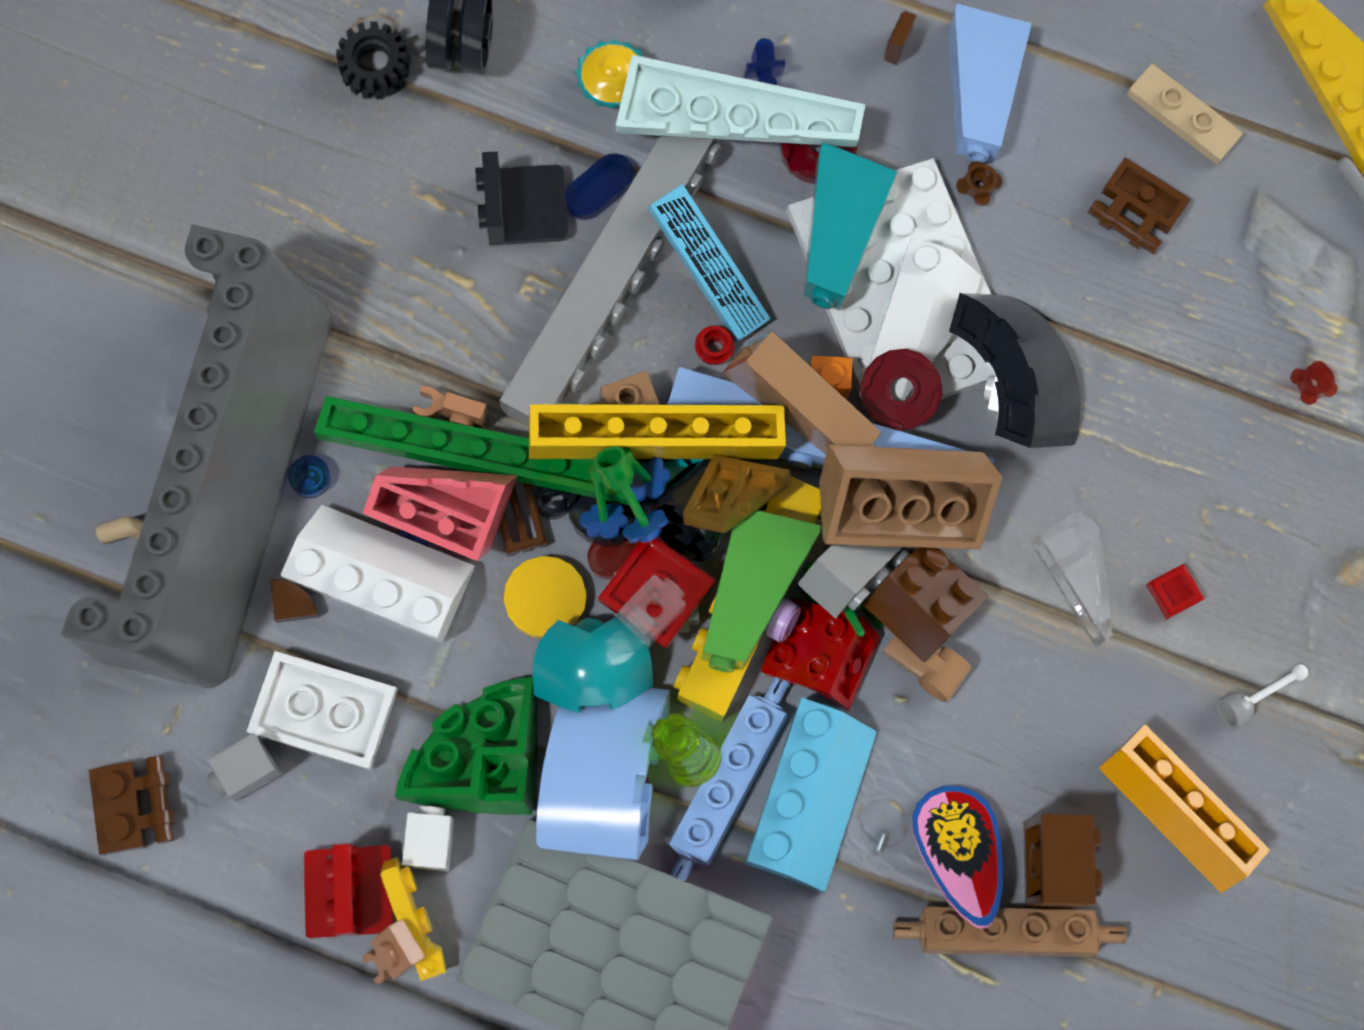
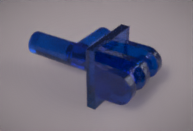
[743,38,786,85]

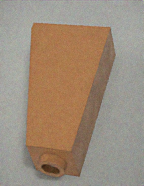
[722,331,882,454]

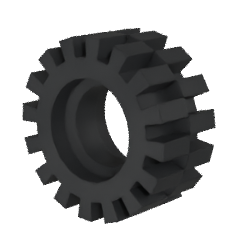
[336,21,410,100]

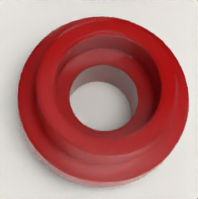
[695,325,735,365]

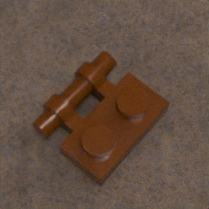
[1087,157,1191,255]
[88,756,176,856]

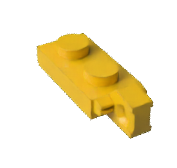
[380,856,446,981]

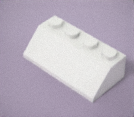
[280,505,475,643]

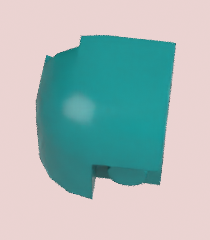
[532,615,653,713]

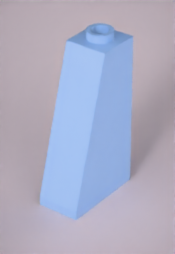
[949,4,1032,163]

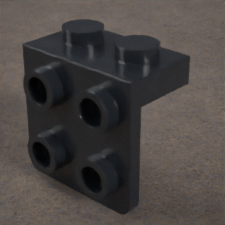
[475,151,568,245]

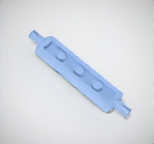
[669,677,790,881]

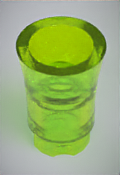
[651,713,722,787]

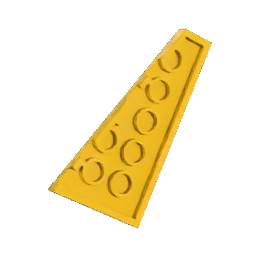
[1263,0,1364,177]

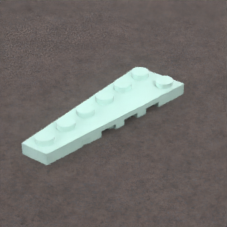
[615,55,866,147]

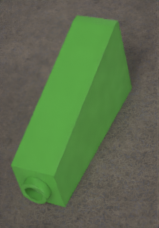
[701,510,821,673]

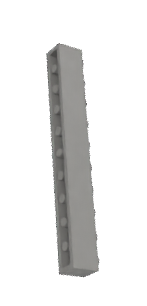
[500,136,722,427]

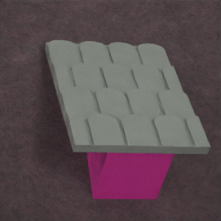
[456,819,773,1030]

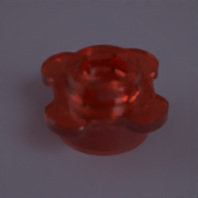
[1290,361,1337,405]

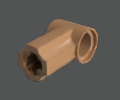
[883,636,972,703]

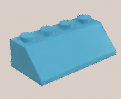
[744,698,877,893]

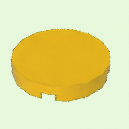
[503,556,587,639]

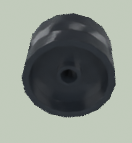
[425,0,493,75]

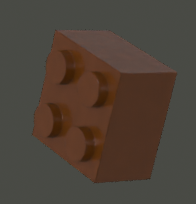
[863,547,989,663]
[1023,813,1102,909]

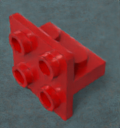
[304,844,394,939]

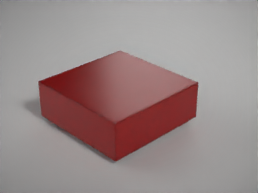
[1146,563,1205,620]

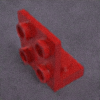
[761,598,881,711]

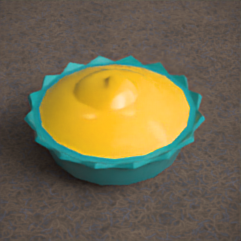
[575,38,643,109]

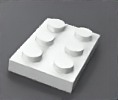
[246,651,397,771]

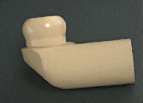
[96,516,144,544]

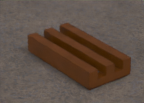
[500,483,548,557]

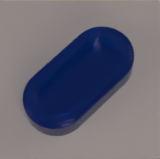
[565,154,633,220]

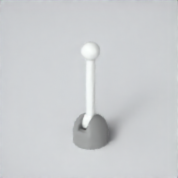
[1216,664,1308,730]

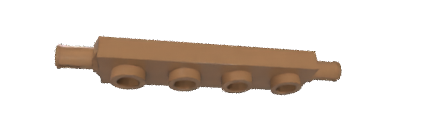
[893,907,1127,957]

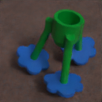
[579,446,670,543]

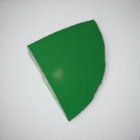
[395,677,537,815]

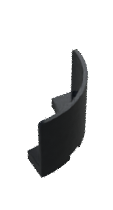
[949,293,1081,448]

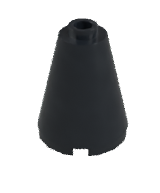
[643,459,746,562]

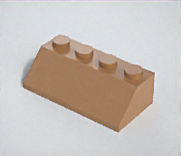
[819,445,1002,549]

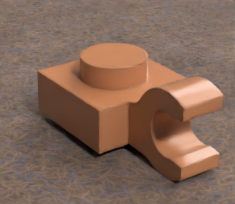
[413,386,488,429]

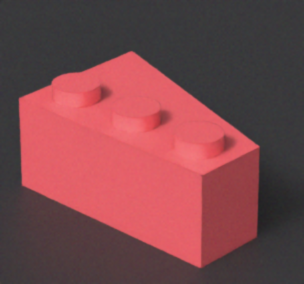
[362,466,518,561]

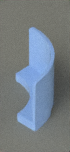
[536,688,670,860]

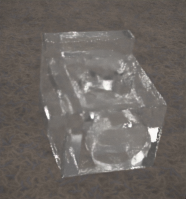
[618,574,686,647]

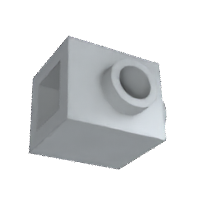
[208,733,282,802]

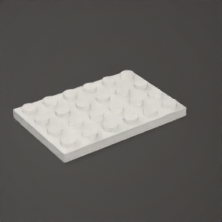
[787,158,996,423]

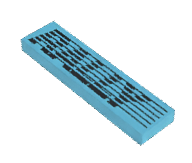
[647,184,770,342]

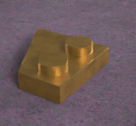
[683,455,791,533]

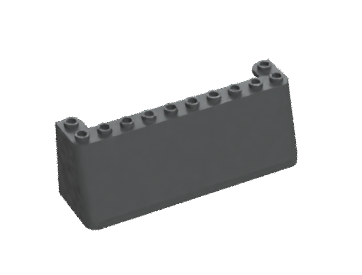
[61,224,333,688]

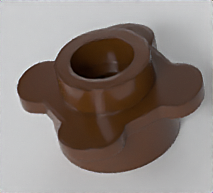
[956,161,1003,206]

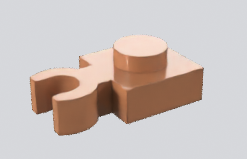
[362,919,425,984]

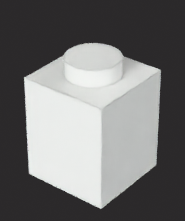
[402,806,454,872]

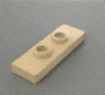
[1126,63,1244,165]

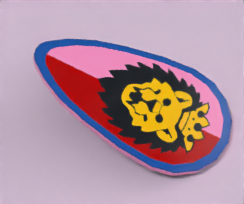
[912,786,1003,929]

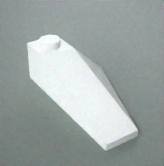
[858,236,981,402]

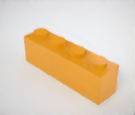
[1098,724,1270,893]

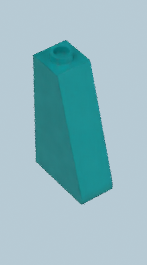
[803,142,897,310]

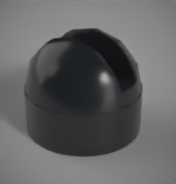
[536,487,568,520]

